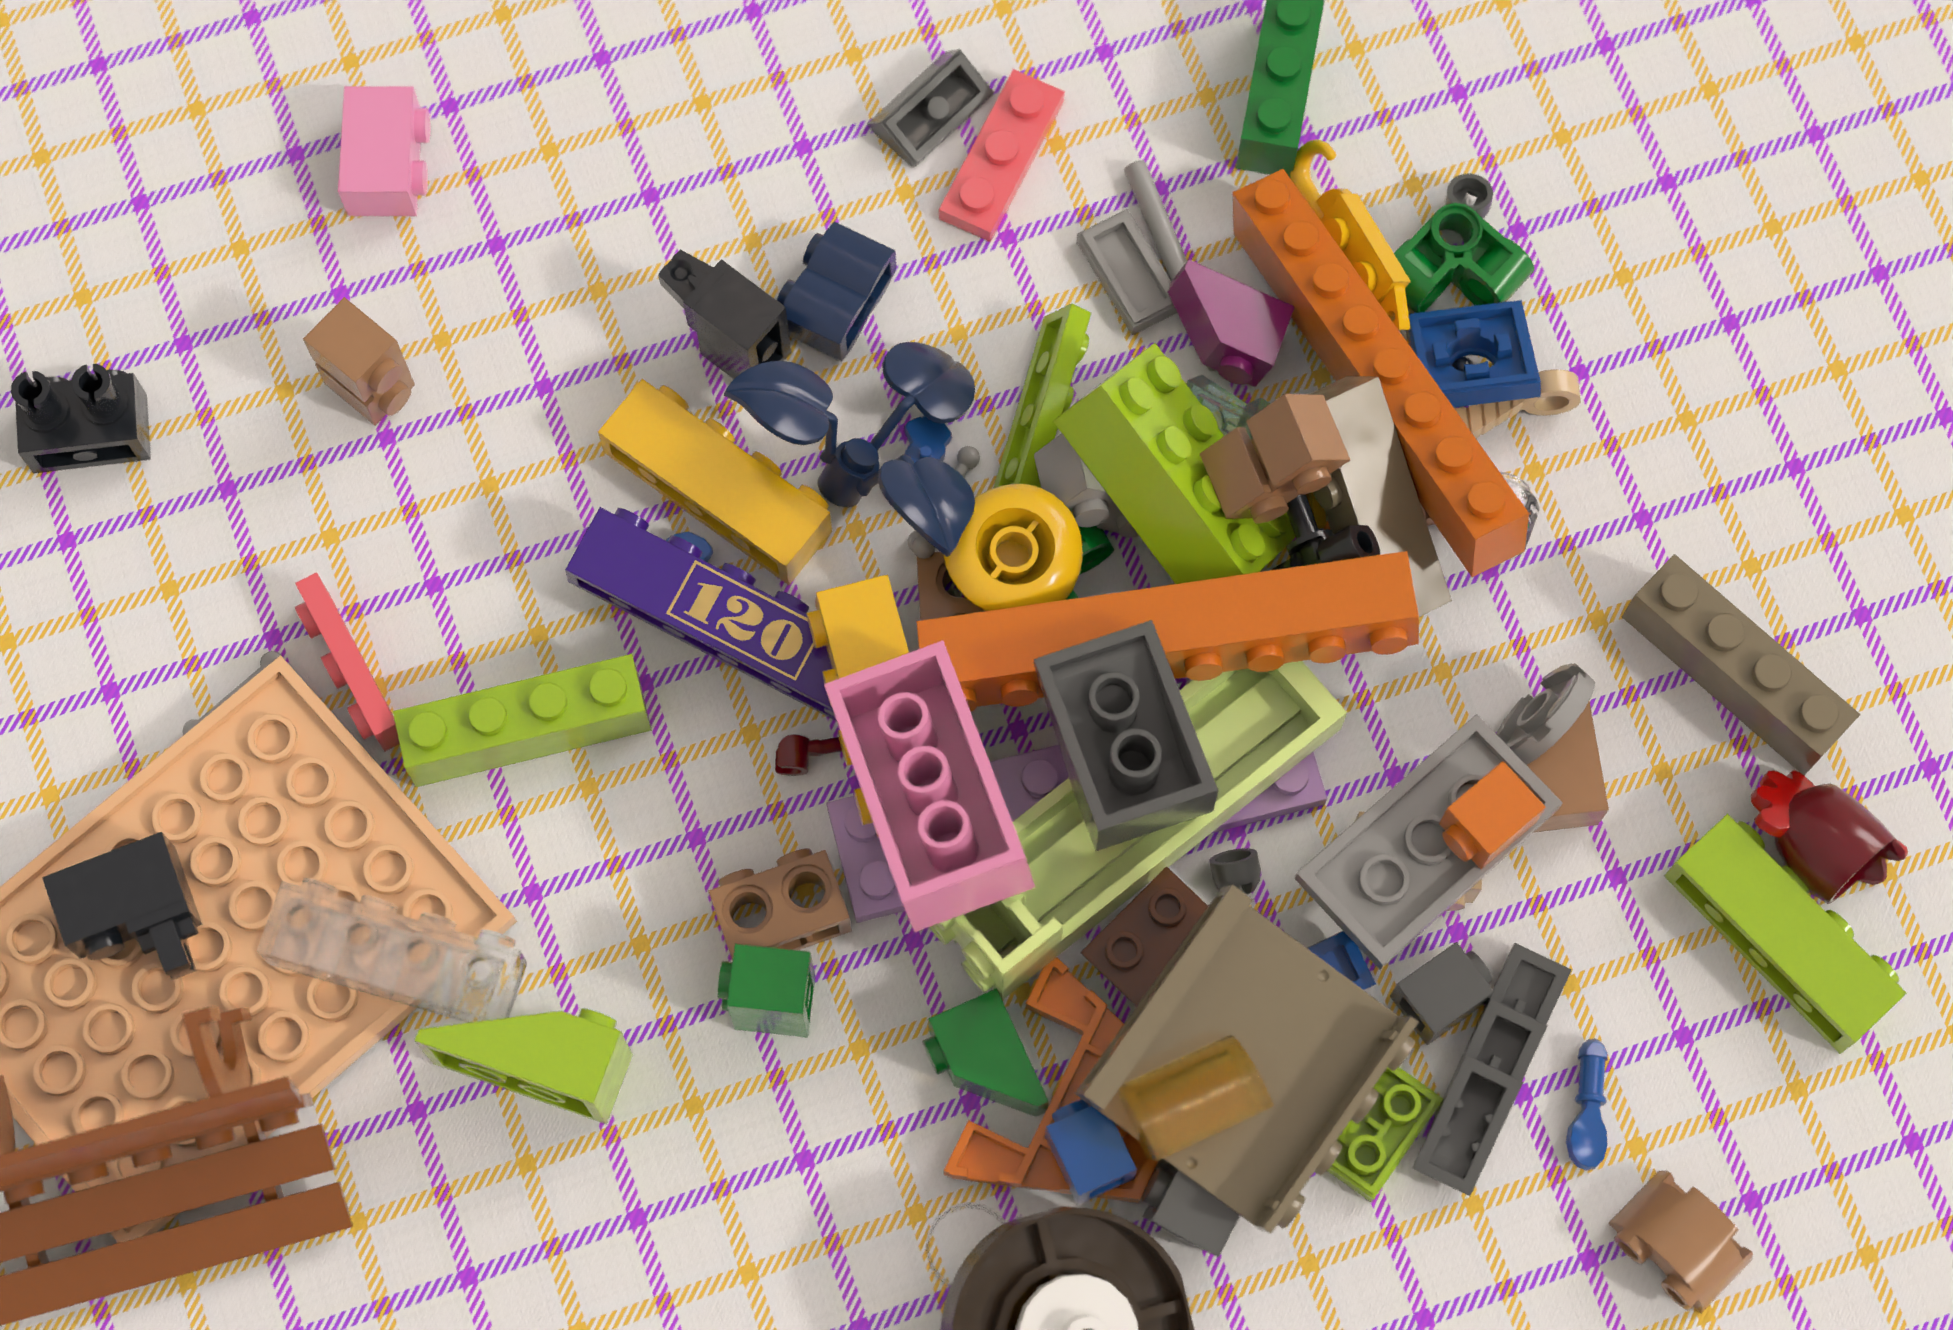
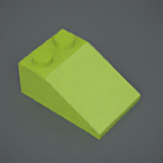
[414,1008,633,1125]

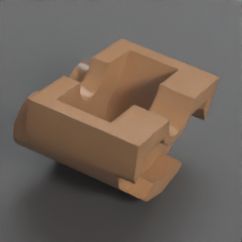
[1608,1171,1753,1314]

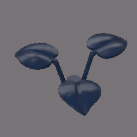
[724,342,975,557]

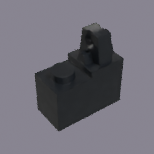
[658,250,791,379]
[42,832,202,980]

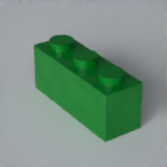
[1236,0,1325,177]

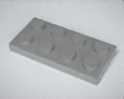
[1294,714,1563,970]

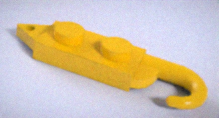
[1290,139,1411,330]

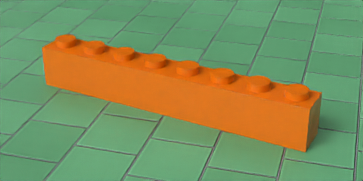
[1232,169,1529,577]
[916,551,1419,712]

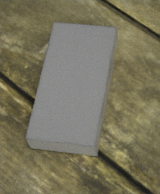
[1076,209,1177,336]

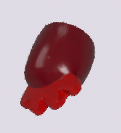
[1751,770,1908,904]

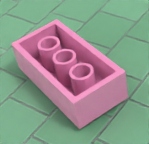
[824,641,1035,932]

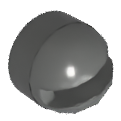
[1445,174,1493,219]
[1209,848,1261,894]

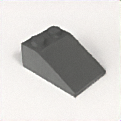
[1033,620,1218,851]

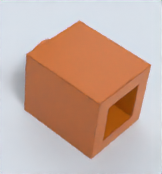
[1439,761,1546,870]

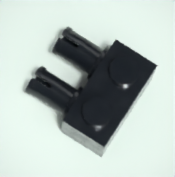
[11,364,151,474]

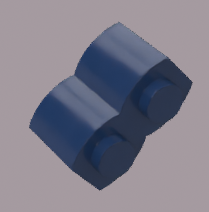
[777,221,897,362]

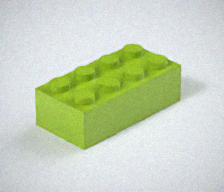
[1053,343,1295,584]

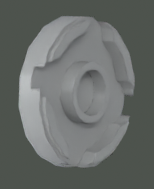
[1496,663,1595,765]

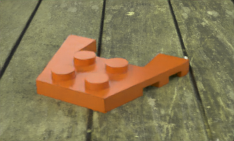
[944,957,1161,1203]

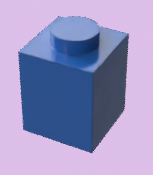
[1045,1099,1137,1206]

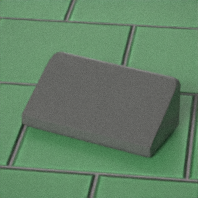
[867,49,994,167]

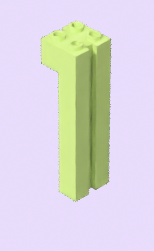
[929,661,1347,1000]

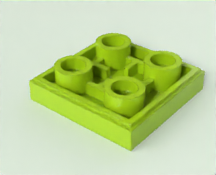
[1327,1067,1444,1202]

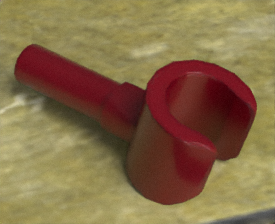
[775,734,842,776]

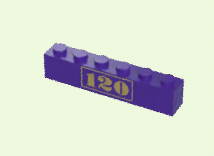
[565,507,837,721]

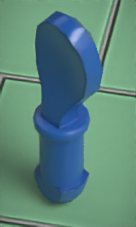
[1566,1038,1608,1170]

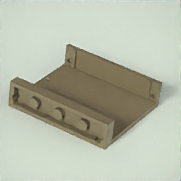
[1075,885,1419,1233]

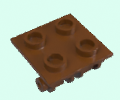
[1080,867,1208,1007]

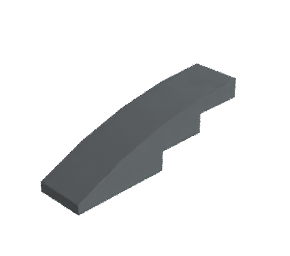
[1412,943,1572,1196]

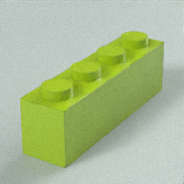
[393,654,652,787]
[1664,813,1907,1054]

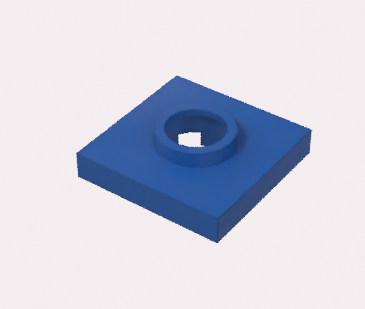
[1406,300,1541,407]

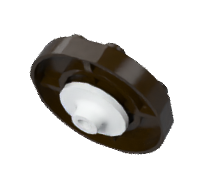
[940,1206,1194,1330]

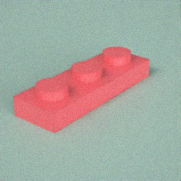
[939,69,1065,242]
[295,572,400,752]

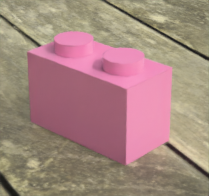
[338,86,431,216]

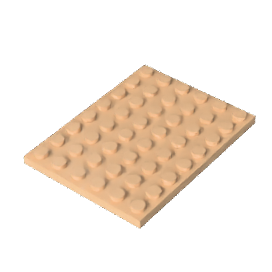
[0,655,517,1243]

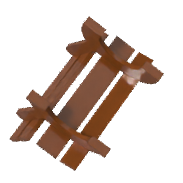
[0,1007,354,1326]

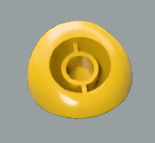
[944,484,1083,611]

